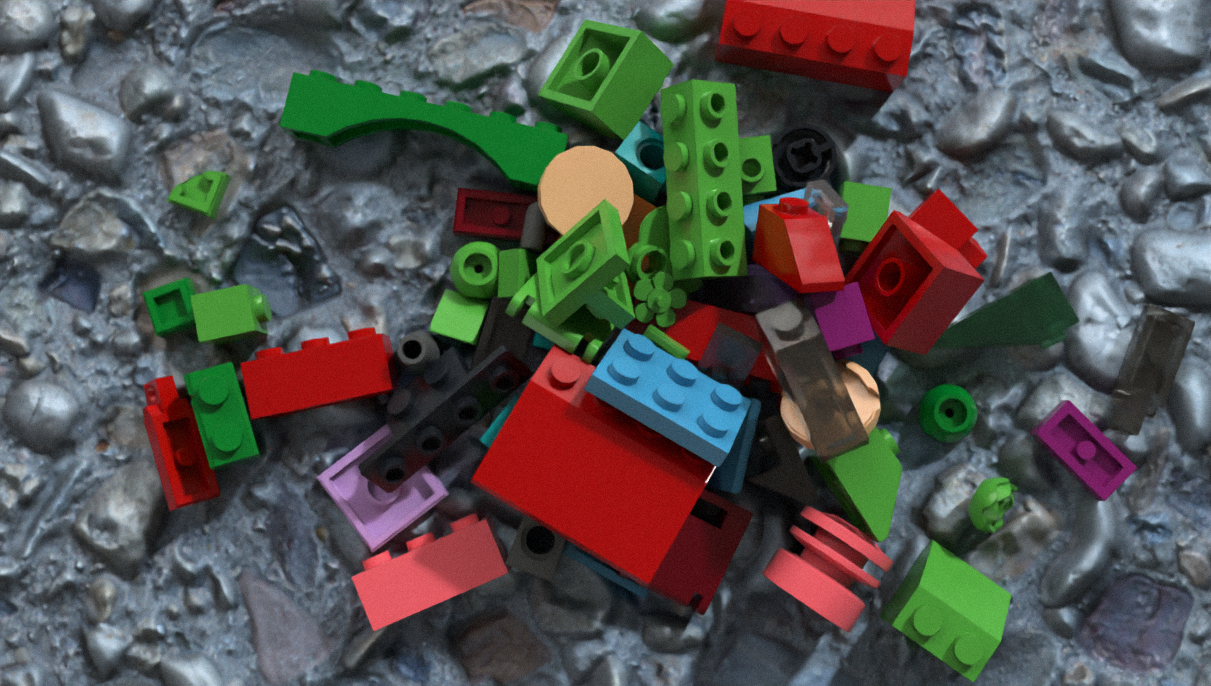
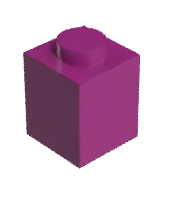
[802,282,875,361]

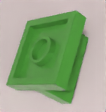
[536,199,635,330]

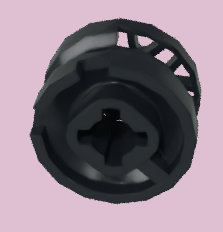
[771,123,837,193]

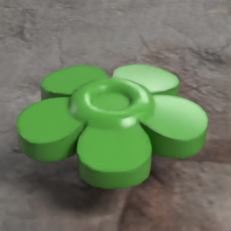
[632,272,687,327]

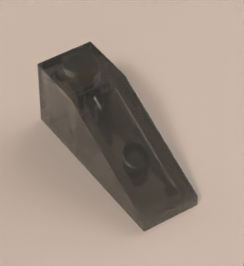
[755,297,869,463]

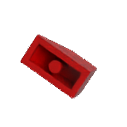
[752,197,845,293]

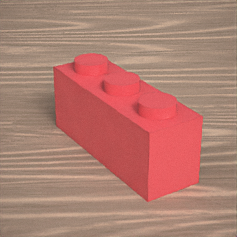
[352,512,512,631]

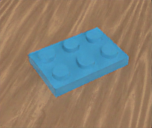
[584,328,752,468]

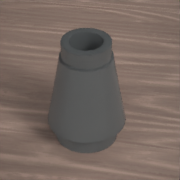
[397,330,444,376]

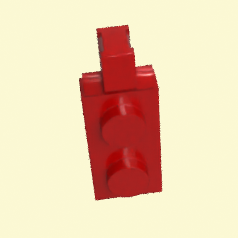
[143,376,221,511]

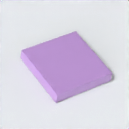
[316,423,450,553]

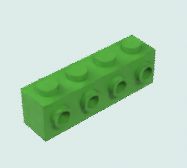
[660,79,748,281]

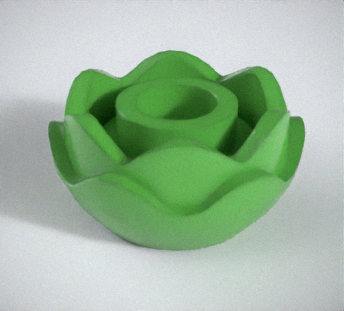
[450,241,501,299]
[968,477,1018,534]

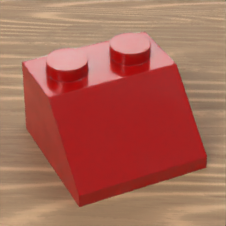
[845,210,985,355]

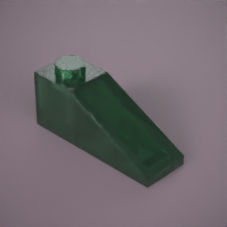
[929,271,1079,351]

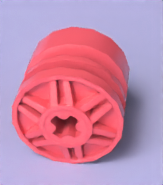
[762,505,894,633]

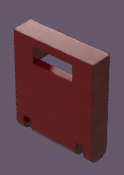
[616,489,754,616]

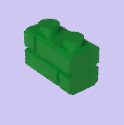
[183,362,260,471]

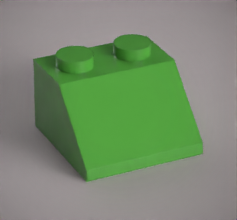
[537,19,674,141]
[808,427,903,543]
[879,539,1012,683]

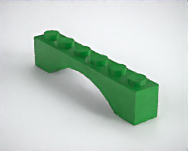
[280,70,570,194]

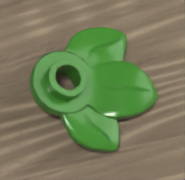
[625,205,703,295]

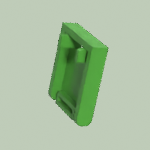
[505,272,617,364]

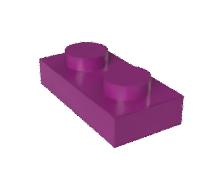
[1030,400,1137,501]

